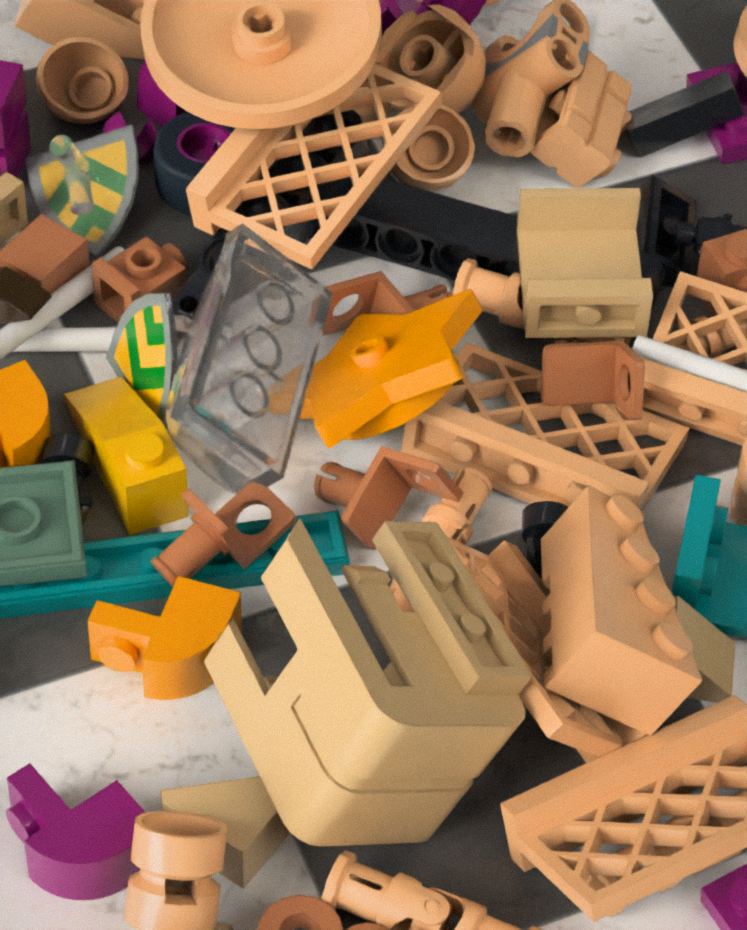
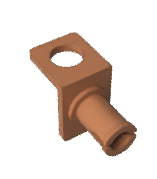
[314,271,453,336]
[541,338,645,420]
[314,446,464,550]
[150,479,297,587]

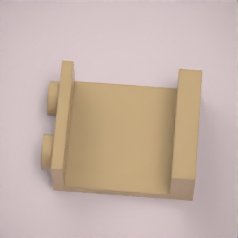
[516,188,653,338]

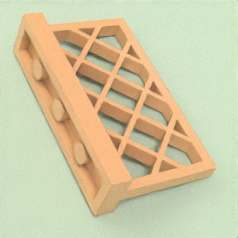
[186,64,442,270]
[642,271,747,446]
[401,342,690,512]
[446,536,647,763]
[500,695,747,922]

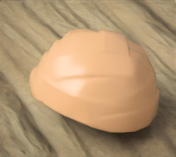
[35,36,129,124]
[383,104,475,192]

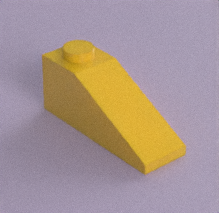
[64,377,188,536]

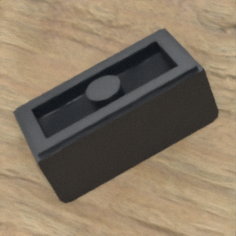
[626,71,745,158]
[636,175,697,287]

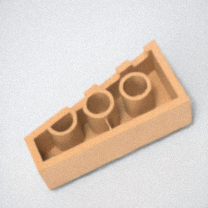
[541,485,703,736]

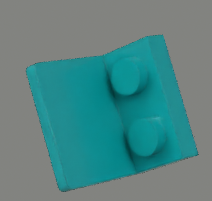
[671,474,747,638]

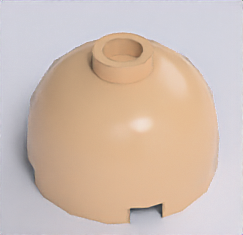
[376,4,486,114]

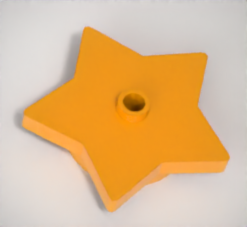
[266,289,483,448]

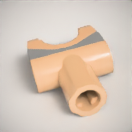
[471,0,590,158]

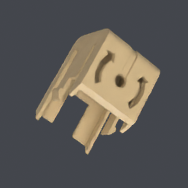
[204,518,525,847]

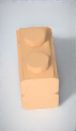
[530,50,632,187]

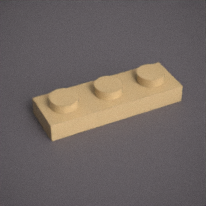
[372,521,532,695]

